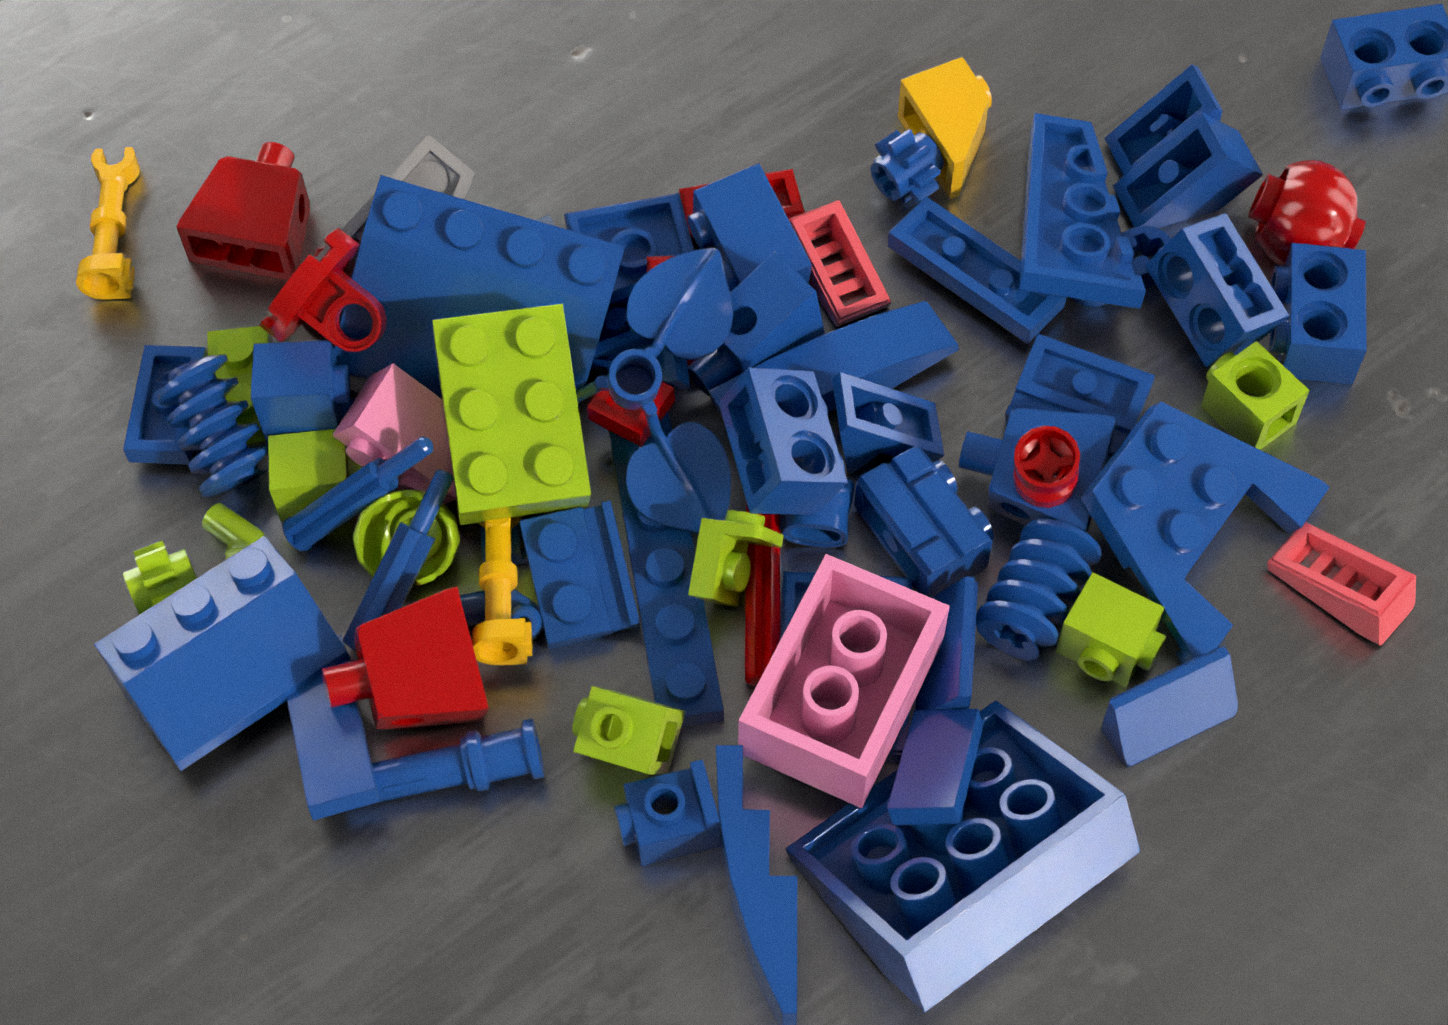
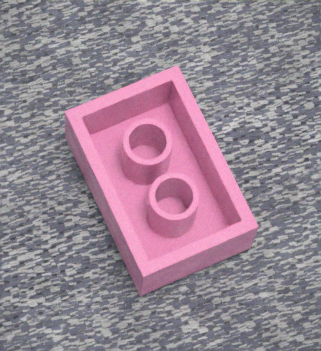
[738,554,950,808]

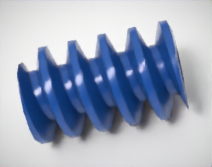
[155,354,268,497]
[976,518,1103,661]

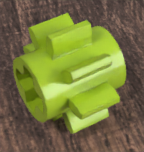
[123,540,197,615]

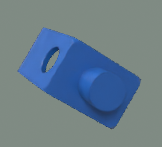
[688,251,825,397]
[958,408,1116,533]

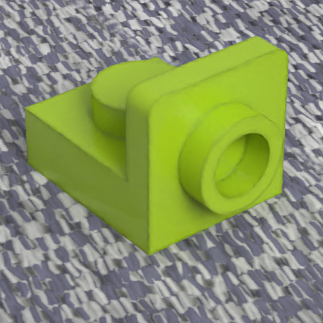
[688,510,784,607]

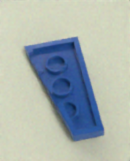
[1019,113,1146,309]

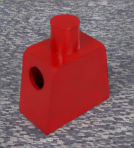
[176,142,310,281]
[322,586,489,729]

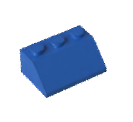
[94,536,351,771]

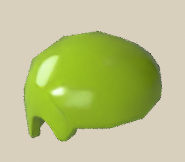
[353,489,460,586]

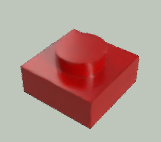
[587,381,675,447]

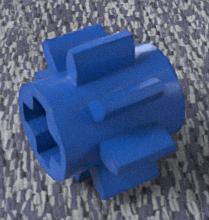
[870,129,944,204]

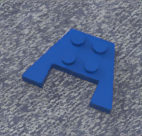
[1081,401,1330,664]

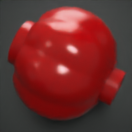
[1248,160,1366,267]

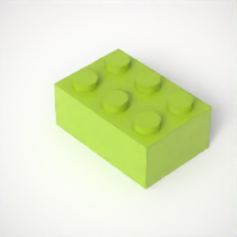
[432,304,591,525]

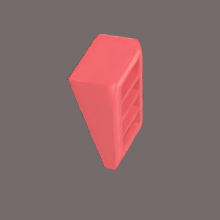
[789,200,891,327]
[1267,522,1416,646]

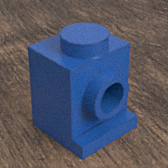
[614,759,721,866]

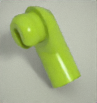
[202,503,265,564]

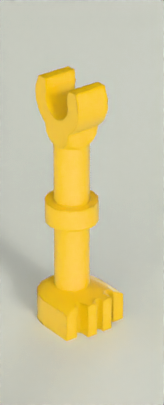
[76,147,140,300]
[471,516,532,665]

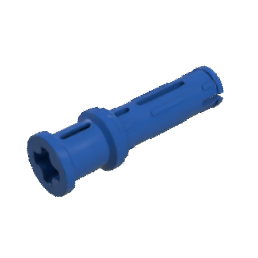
[372,718,545,803]

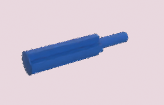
[283,436,434,551]
[342,469,454,651]

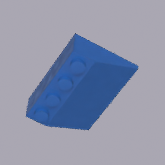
[334,175,625,409]
[785,700,1141,1013]

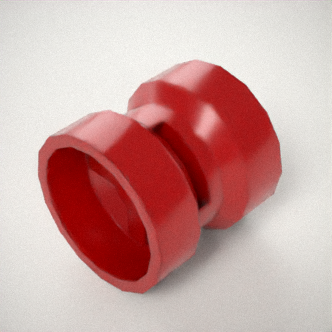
[1014,425,1080,508]

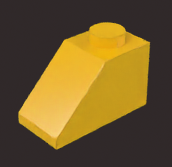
[898,57,992,199]

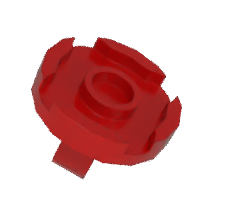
[259,228,387,352]

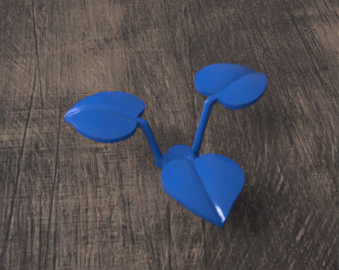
[576,248,733,534]

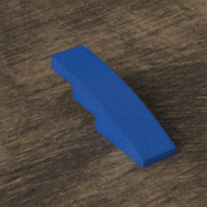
[709,300,959,418]
[716,745,797,1025]

